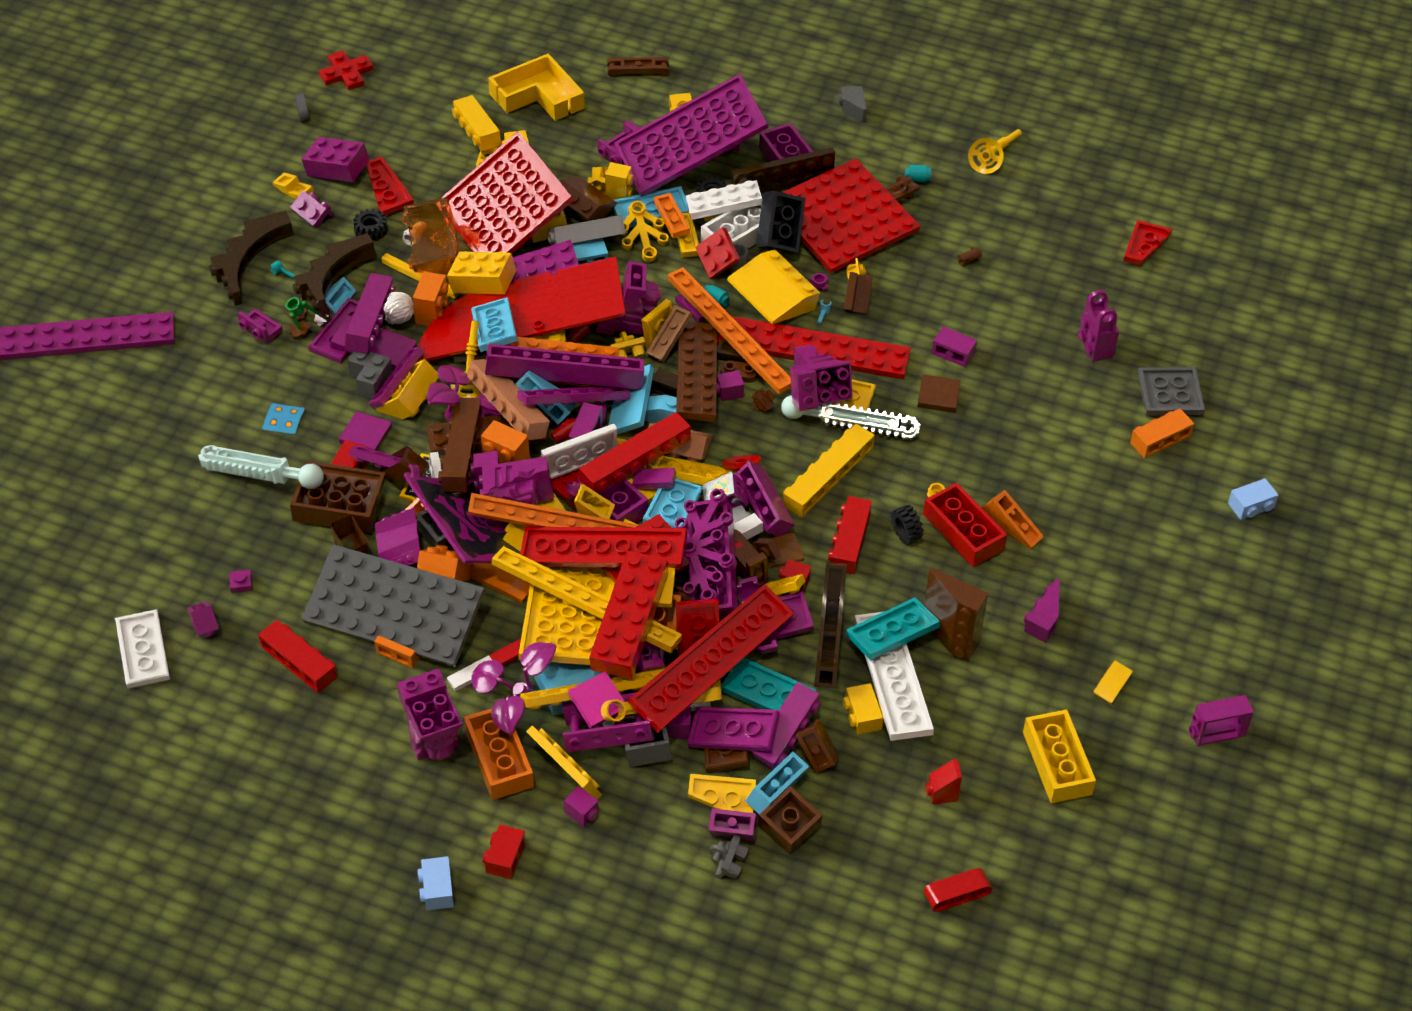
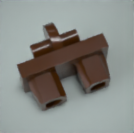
[885,176,920,204]

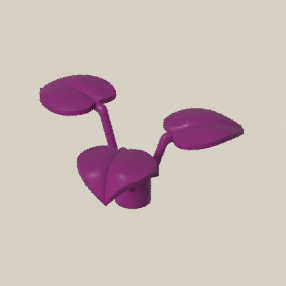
[427,365,500,420]
[471,642,557,735]

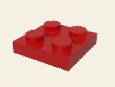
[695,227,740,279]

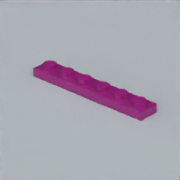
[517,386,631,407]

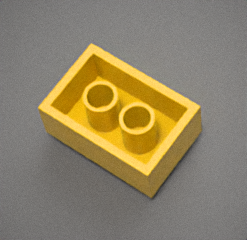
[447,251,516,294]

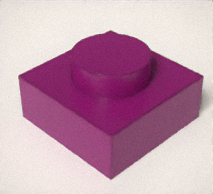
[229,569,252,593]

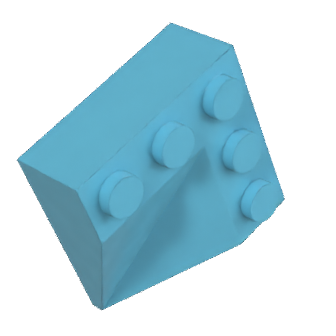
[534,662,611,716]

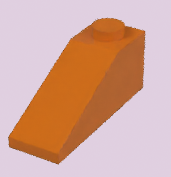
[982,490,1044,549]

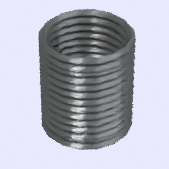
[728,244,748,273]

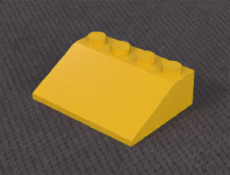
[727,249,820,324]

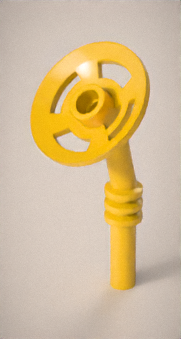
[968,129,1022,174]
[450,321,481,398]

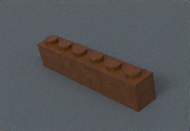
[438,397,482,492]

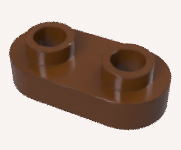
[720,361,758,383]

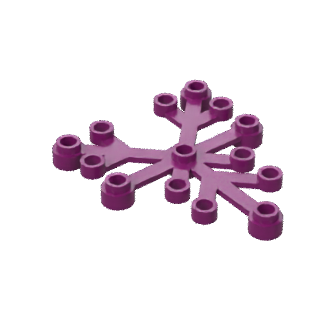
[675,488,737,600]

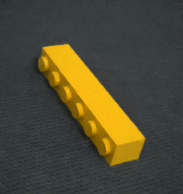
[783,424,875,518]

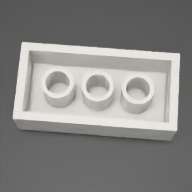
[701,205,761,249]

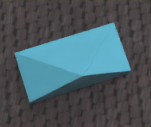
[325,277,356,315]

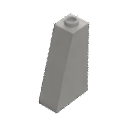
[547,215,625,246]

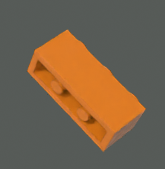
[1130,408,1194,458]

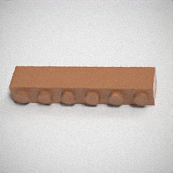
[467,359,550,440]

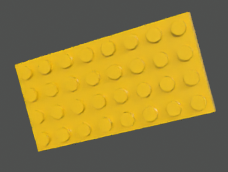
[519,566,615,665]

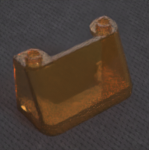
[402,197,460,274]

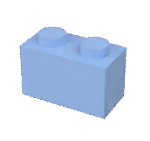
[1228,478,1278,520]
[418,856,454,911]

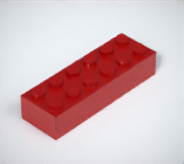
[589,550,669,679]

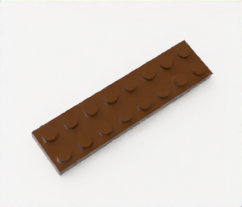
[676,322,717,422]

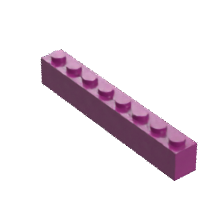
[485,344,644,389]

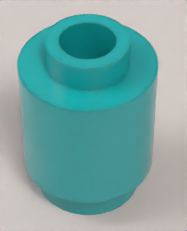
[905,164,931,183]
[704,284,730,307]

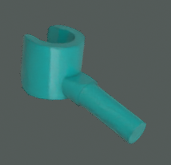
[270,261,296,279]

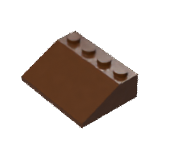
[290,461,386,533]
[924,567,989,662]

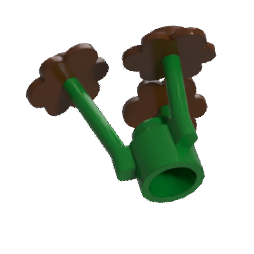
[286,297,332,338]

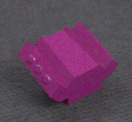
[375,507,420,568]

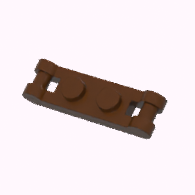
[607,57,669,77]

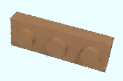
[646,305,692,363]

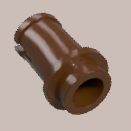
[957,247,982,266]

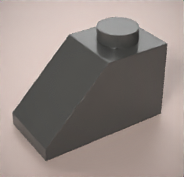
[838,86,867,123]

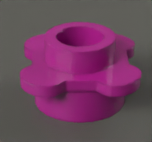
[810,273,829,290]

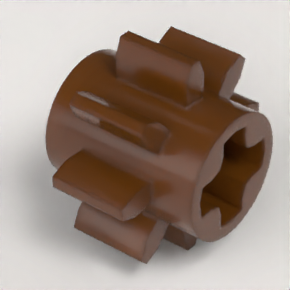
[751,388,775,412]

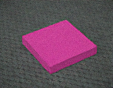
[568,671,625,729]

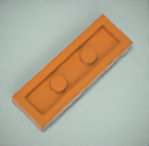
[653,193,690,238]

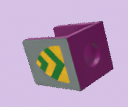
[703,472,749,508]

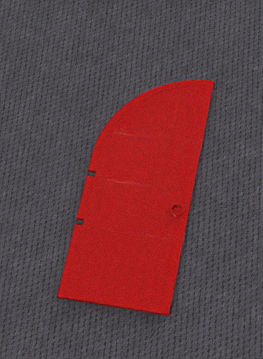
[417,256,626,362]

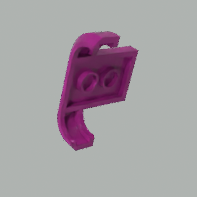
[737,576,814,655]

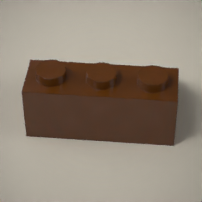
[560,176,617,222]

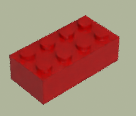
[923,482,1007,567]

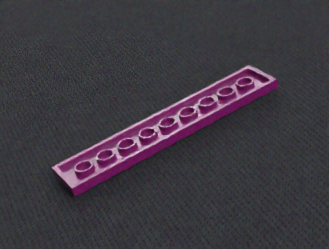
[0,312,175,360]

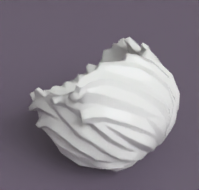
[384,292,414,324]

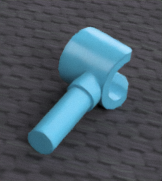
[817,300,832,324]

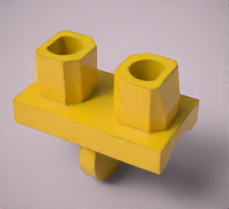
[588,167,608,194]
[610,331,645,359]

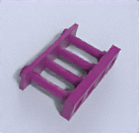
[562,693,653,753]

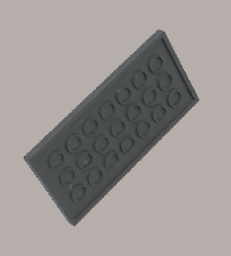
[301,544,486,667]

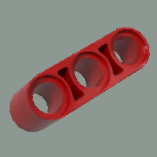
[923,868,993,912]

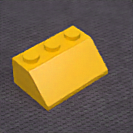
[375,359,439,420]

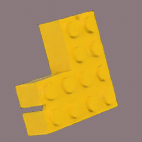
[488,54,585,121]

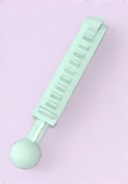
[781,395,920,440]
[198,445,324,489]

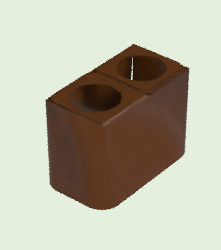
[379,446,429,490]
[331,514,369,554]

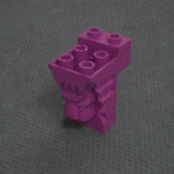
[595,261,661,335]
[790,345,853,411]
[470,451,554,523]
[397,668,463,761]

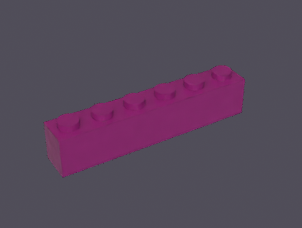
[345,273,395,353]

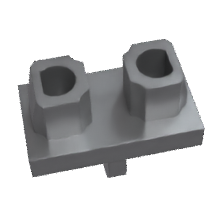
[709,835,748,879]

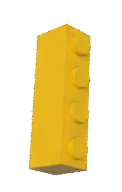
[452,95,501,151]

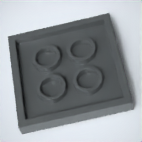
[1137,367,1205,416]

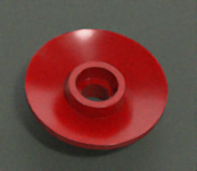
[722,455,761,471]

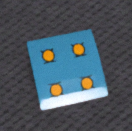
[262,403,305,434]

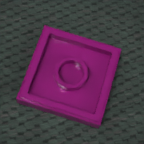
[339,411,392,451]

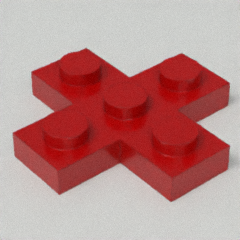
[318,50,373,91]

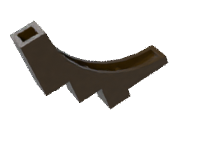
[209,211,293,306]
[293,233,376,317]
[814,562,847,689]

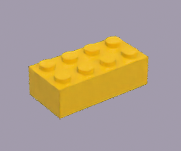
[1023,710,1096,803]

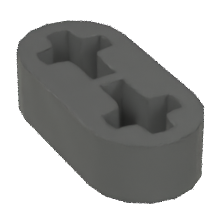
[294,93,309,122]

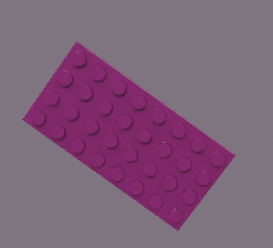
[614,74,769,197]

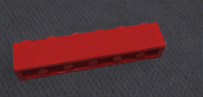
[579,412,691,493]

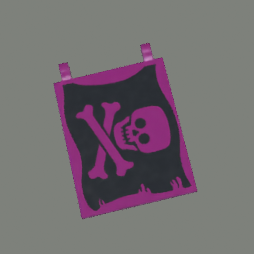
[404,464,520,564]

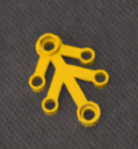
[621,201,669,263]

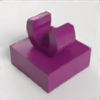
[638,654,664,673]

